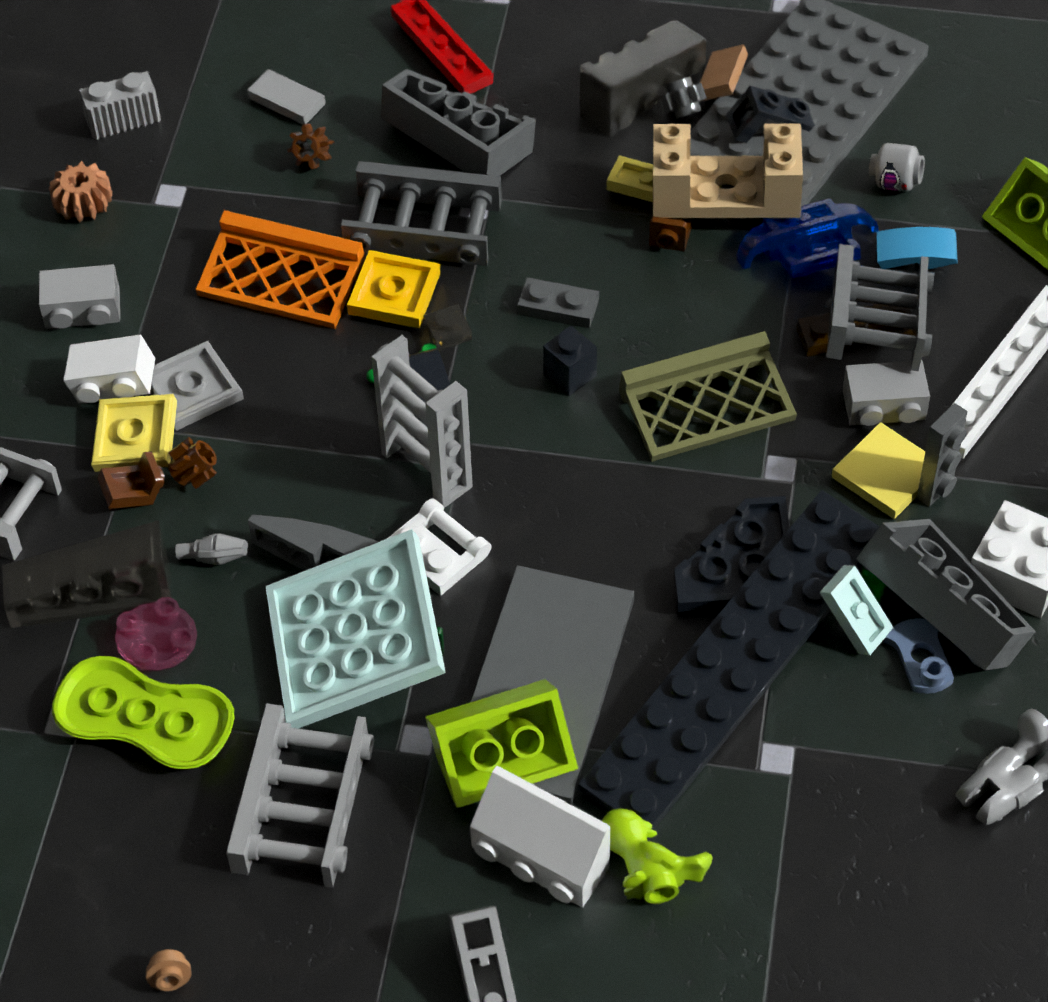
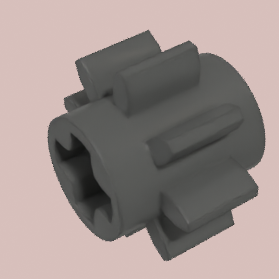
[660,77,707,119]

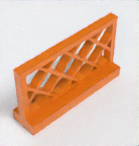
[196,210,366,329]

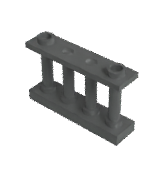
[341,161,502,266]
[826,244,934,371]

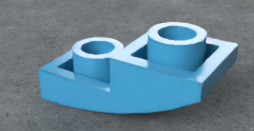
[876,227,958,269]

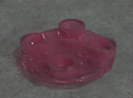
[115,597,197,671]

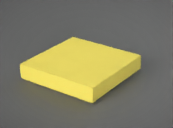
[91,394,177,472]
[832,422,925,519]

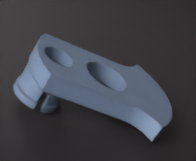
[884,618,954,694]

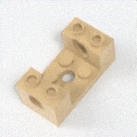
[653,123,803,218]

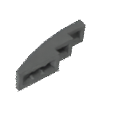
[248,515,378,571]

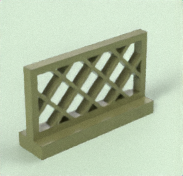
[619,331,797,462]

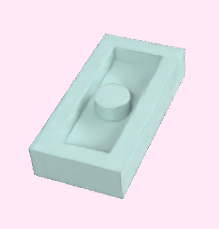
[820,565,893,655]

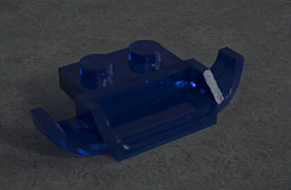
[737,198,879,278]

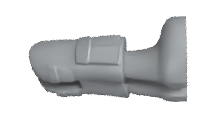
[955,709,1048,825]

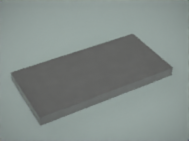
[471,565,634,805]

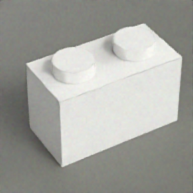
[64,335,155,404]

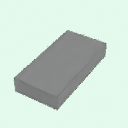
[247,69,325,125]

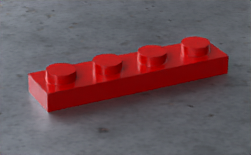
[390,0,493,94]

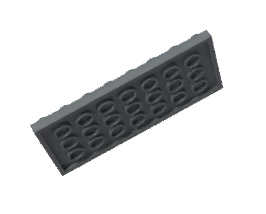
[690,0,929,228]

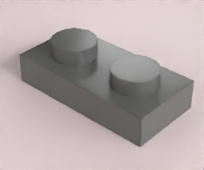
[517,277,599,328]

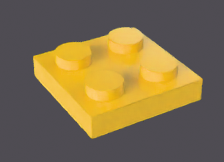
[347,250,440,328]

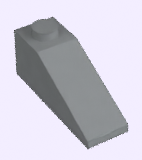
[448,906,517,1002]

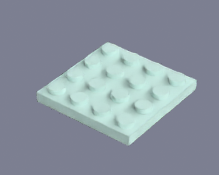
[265,529,446,728]

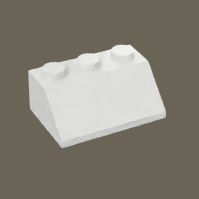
[470,766,610,908]

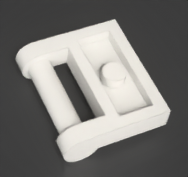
[387,498,492,596]

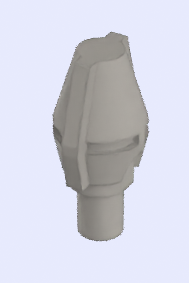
[175,533,248,565]

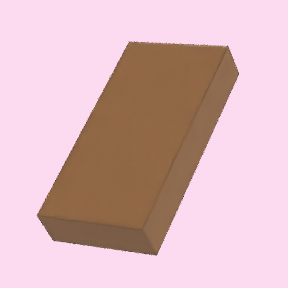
[700,44,748,101]

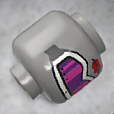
[869,143,925,192]

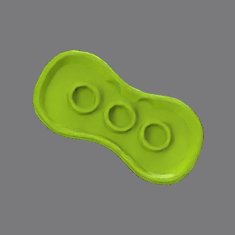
[52,656,234,769]

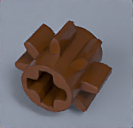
[287,123,334,169]
[168,437,217,489]

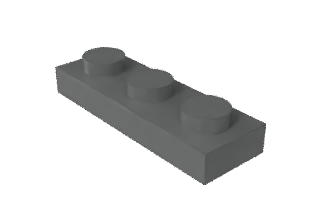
[917,403,968,507]

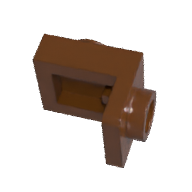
[97,451,164,509]

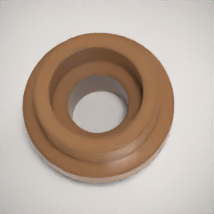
[146,950,191,991]

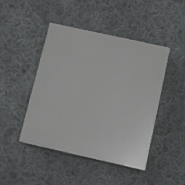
[150,341,244,431]

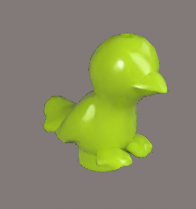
[602,808,713,904]

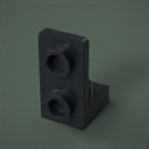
[726,85,815,143]

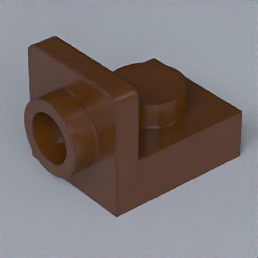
[649,216,694,252]

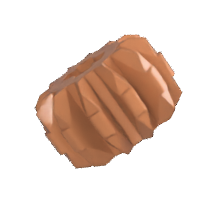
[49,161,112,223]

